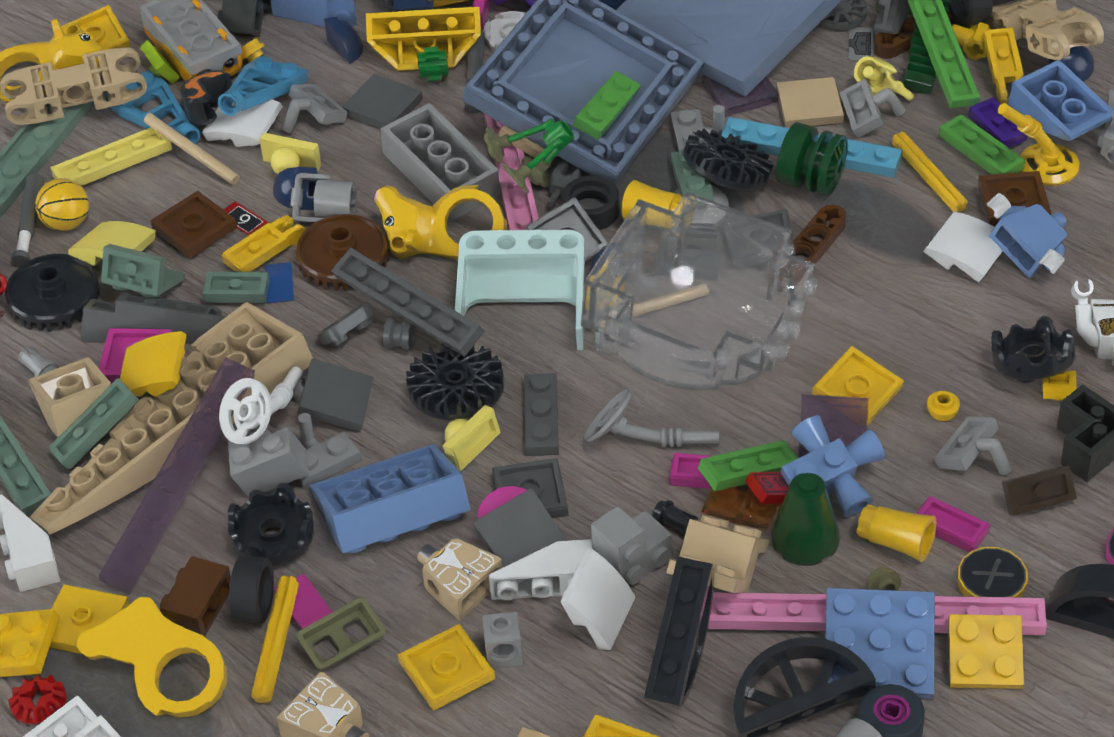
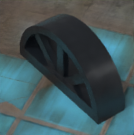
[644,556,714,706]
[1045,564,1114,639]
[734,637,876,737]

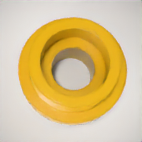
[241,38,265,63]
[927,391,960,422]

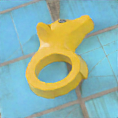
[0,18,106,102]
[374,185,507,260]
[76,597,227,718]

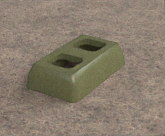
[296,597,386,671]

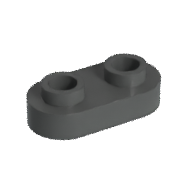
[317,302,375,348]

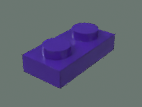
[968,97,1028,148]

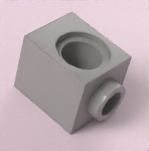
[482,612,523,669]

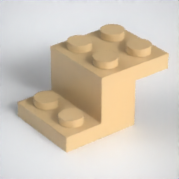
[666,515,770,593]

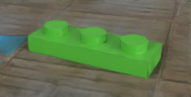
[573,71,641,140]
[939,114,1025,175]
[698,440,798,491]

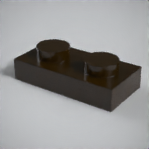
[1002,465,1077,515]

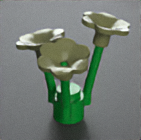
[484,118,575,194]

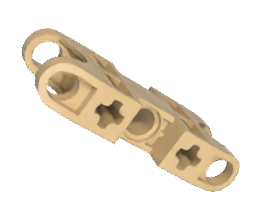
[985,0,1104,60]
[0,48,147,125]

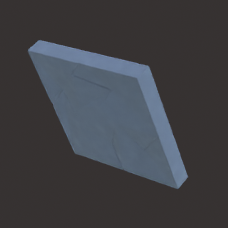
[462,0,704,186]
[616,0,841,97]

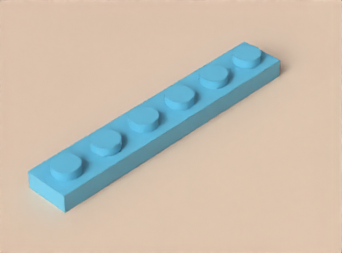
[722,117,902,178]

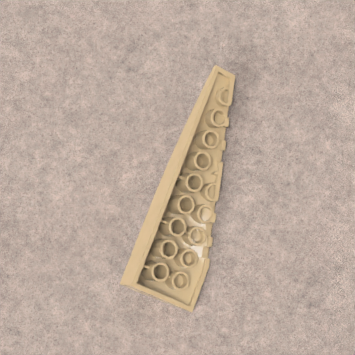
[29,302,312,535]

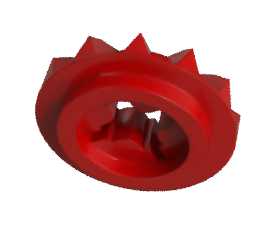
[8,674,67,724]

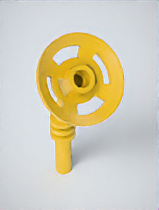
[998,103,1080,186]

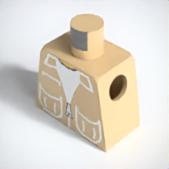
[417,538,502,621]
[276,671,369,737]

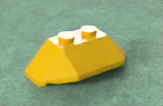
[366,7,481,72]

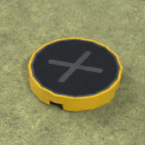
[957,547,1028,598]

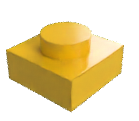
[1043,371,1077,401]

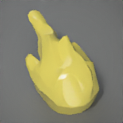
[854,56,914,101]

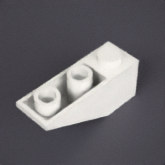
[0,495,61,592]
[489,539,592,600]

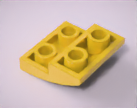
[120,331,187,397]

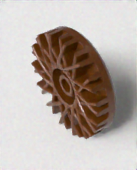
[296,214,389,291]

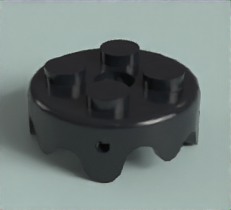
[991,316,1075,383]
[228,483,314,566]

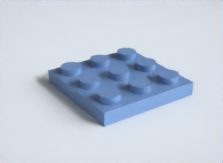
[826,588,935,699]

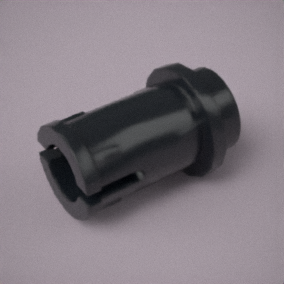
[652,500,698,535]

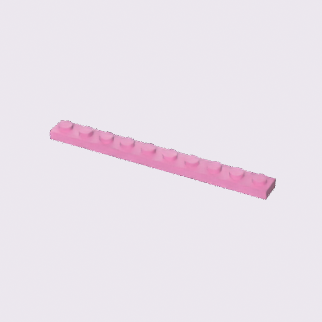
[708,592,1047,635]

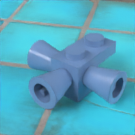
[780,415,885,517]

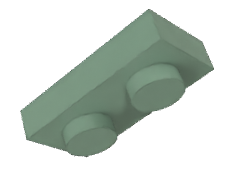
[202,272,270,303]

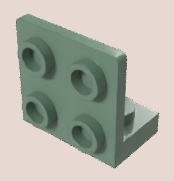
[101,244,185,298]

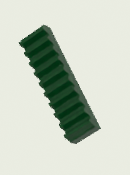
[903,0,950,94]

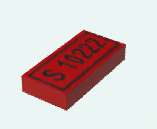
[745,472,789,504]

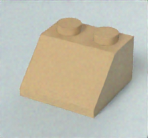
[28,357,111,438]

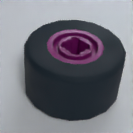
[858,684,925,737]

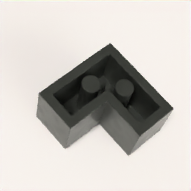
[217,0,272,37]
[1057,384,1114,482]

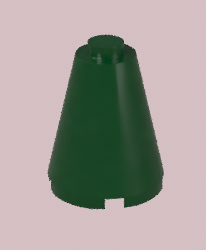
[771,473,840,566]

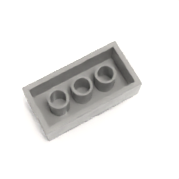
[381,103,500,222]

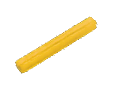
[892,131,968,213]
[251,575,299,703]

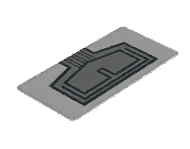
[848,27,874,60]

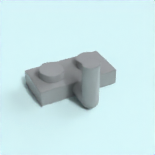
[839,79,905,138]
[282,84,348,133]
[670,105,725,152]
[297,413,361,489]
[934,416,1012,475]

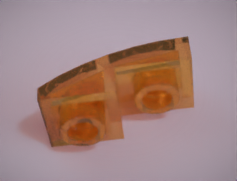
[701,487,779,529]

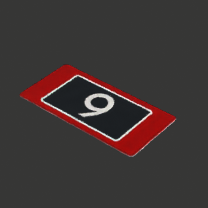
[223,201,271,236]

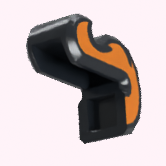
[180,71,232,126]

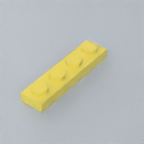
[50,127,172,186]

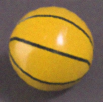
[35,178,89,231]

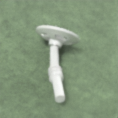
[219,366,303,445]

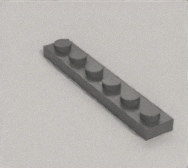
[331,247,485,357]

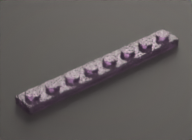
[99,357,255,595]

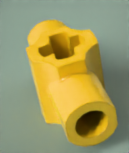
[952,22,991,61]

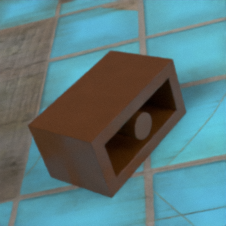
[160,556,231,637]

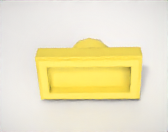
[260,133,321,174]
[443,405,501,472]

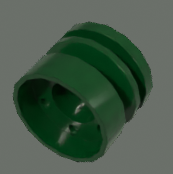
[776,122,848,197]

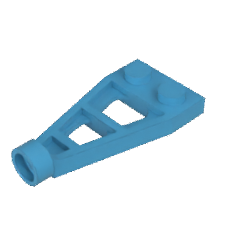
[218,56,308,116]
[104,69,200,144]

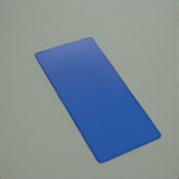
[265,262,294,303]

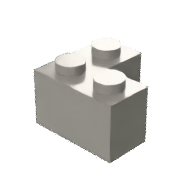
[228,421,309,496]
[591,506,673,585]

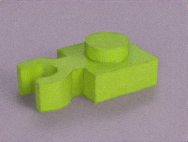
[140,39,181,85]

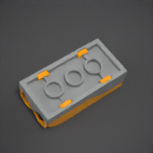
[139,0,242,81]

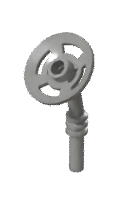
[584,389,720,447]

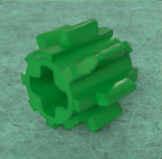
[417,46,448,82]

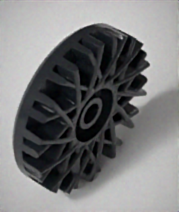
[683,128,774,191]
[5,254,100,332]
[406,343,504,420]

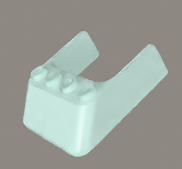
[455,230,585,350]

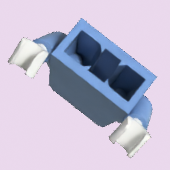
[986,193,1067,279]

